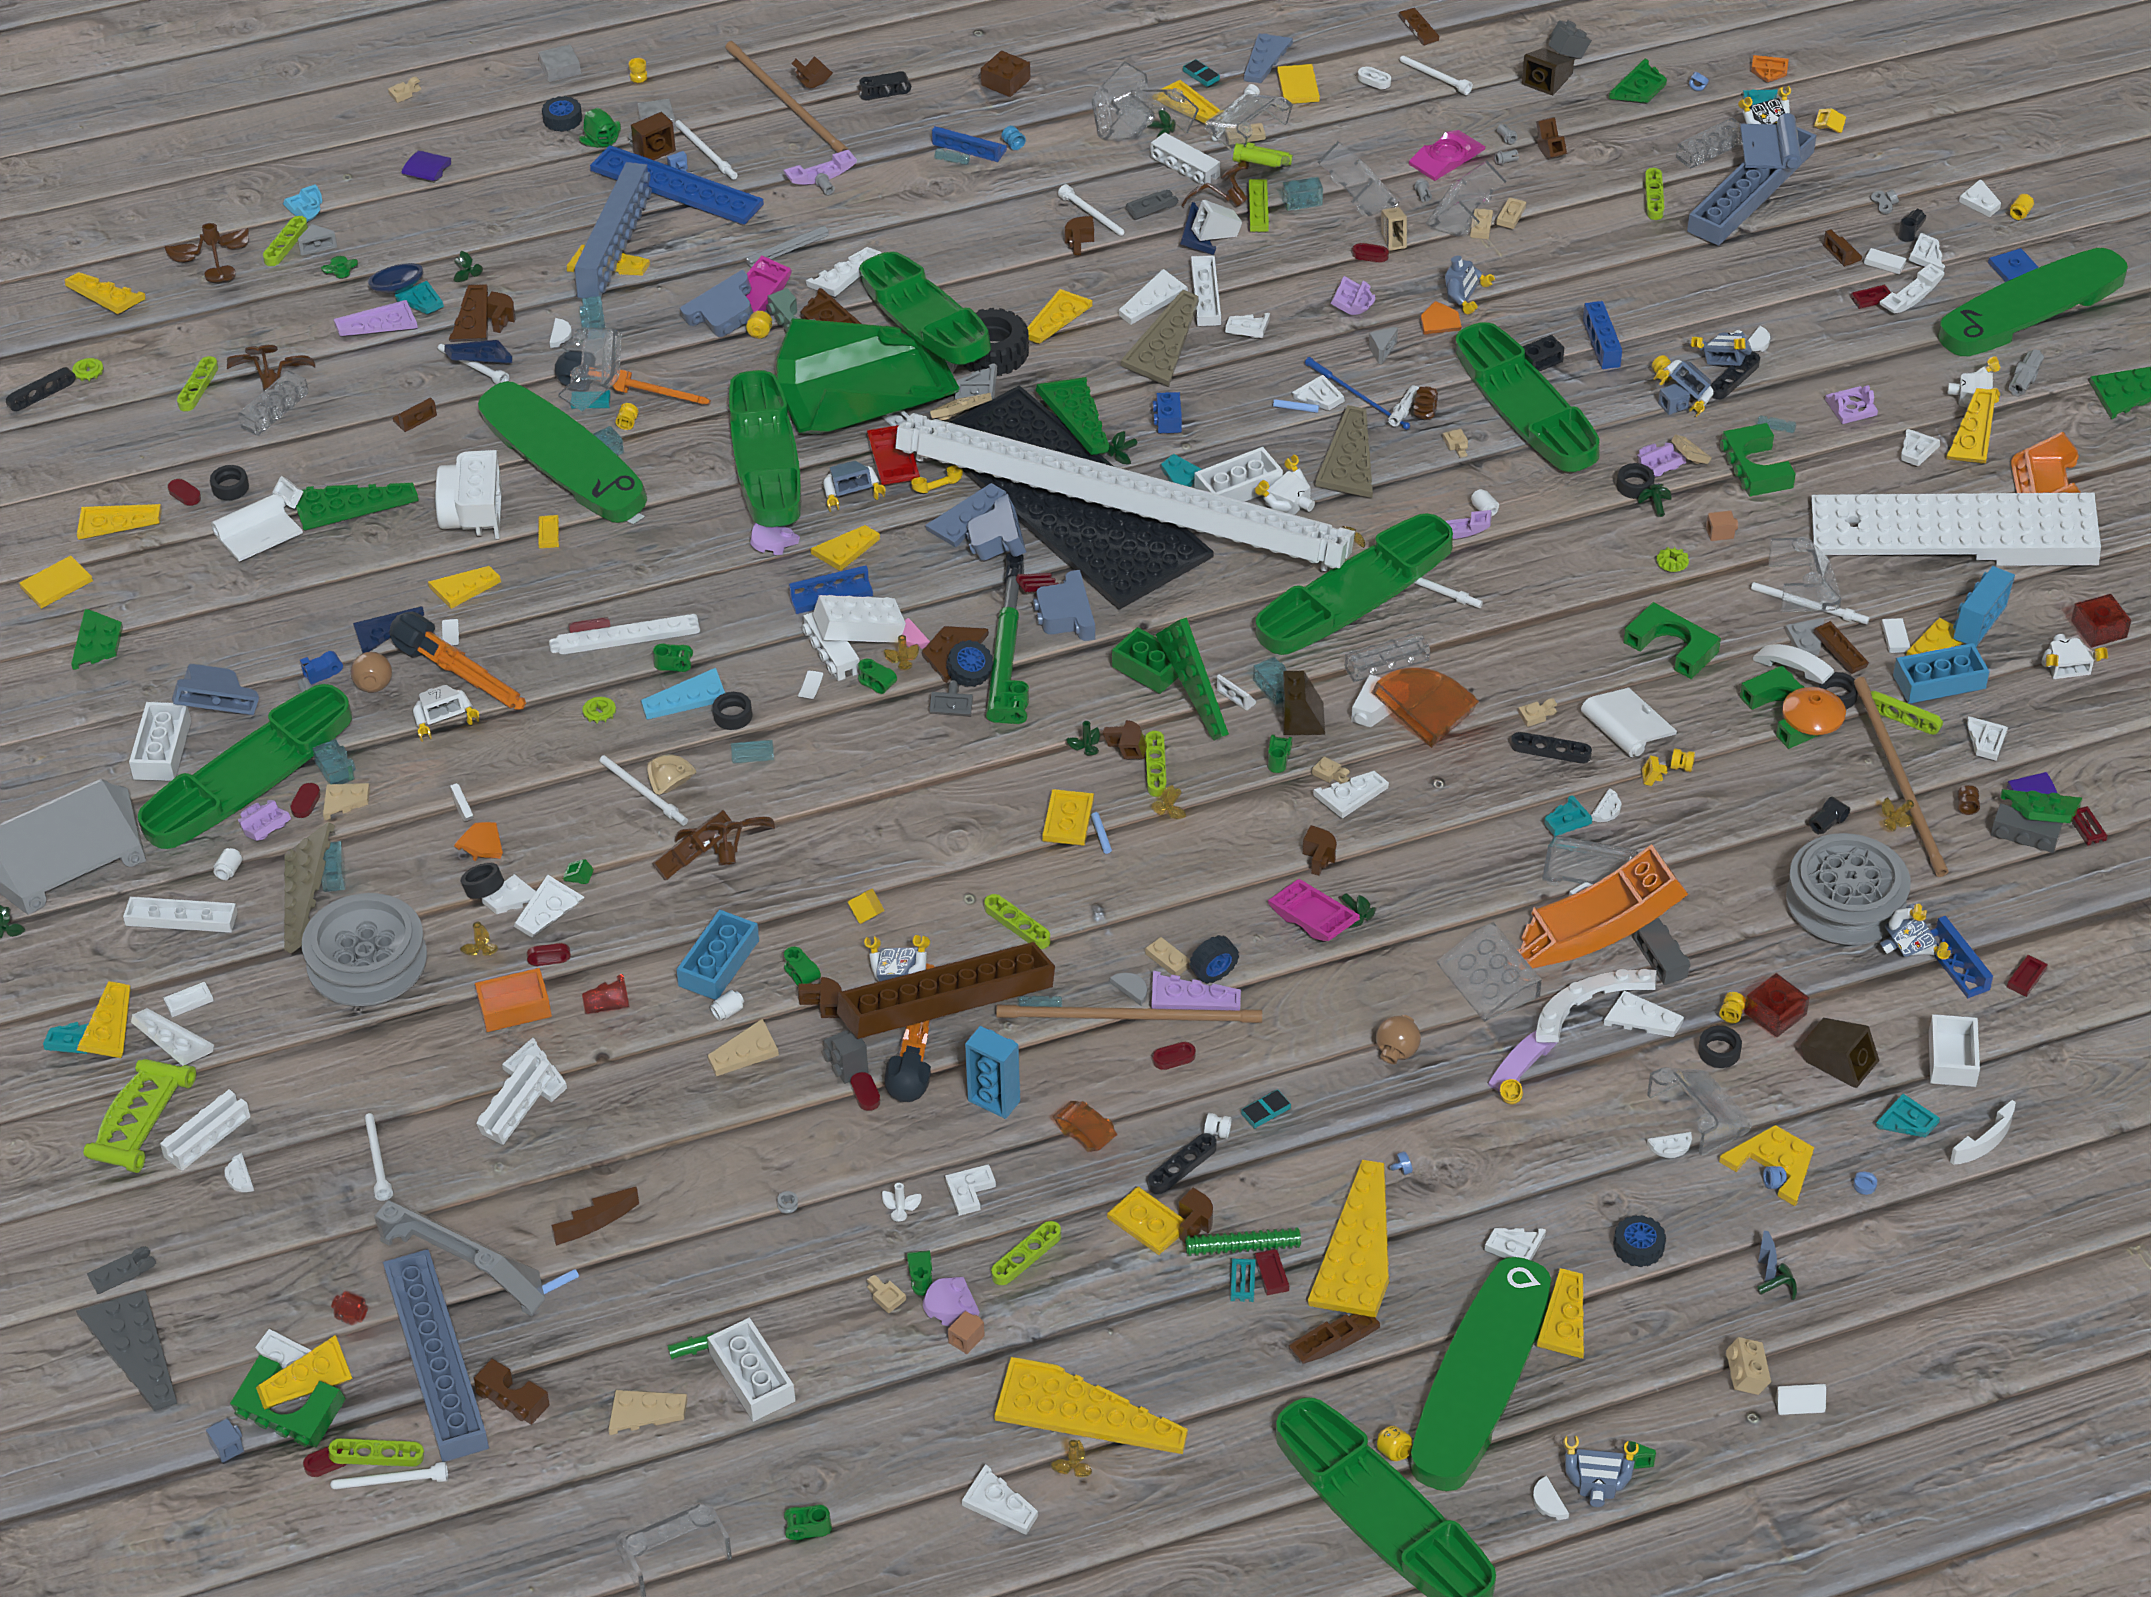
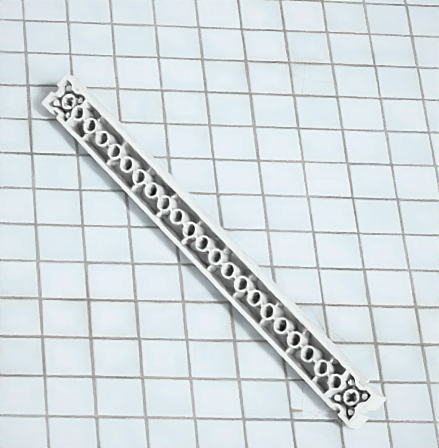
[896,413,1355,571]

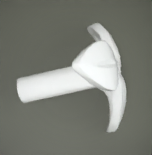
[882,1183,922,1222]

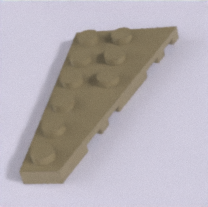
[1121,290,1199,386]
[1316,405,1373,498]
[284,822,335,953]

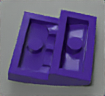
[402,151,451,181]
[2007,772,2058,794]

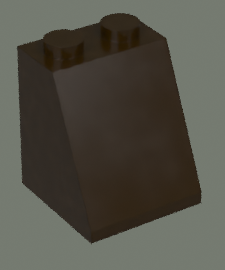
[1522,48,1574,96]
[1282,671,1325,735]
[1801,1017,1880,1088]

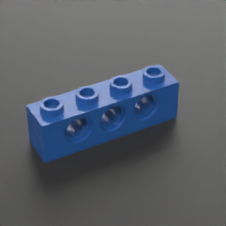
[1583,301,1622,369]

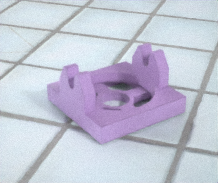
[1825,385,1878,424]

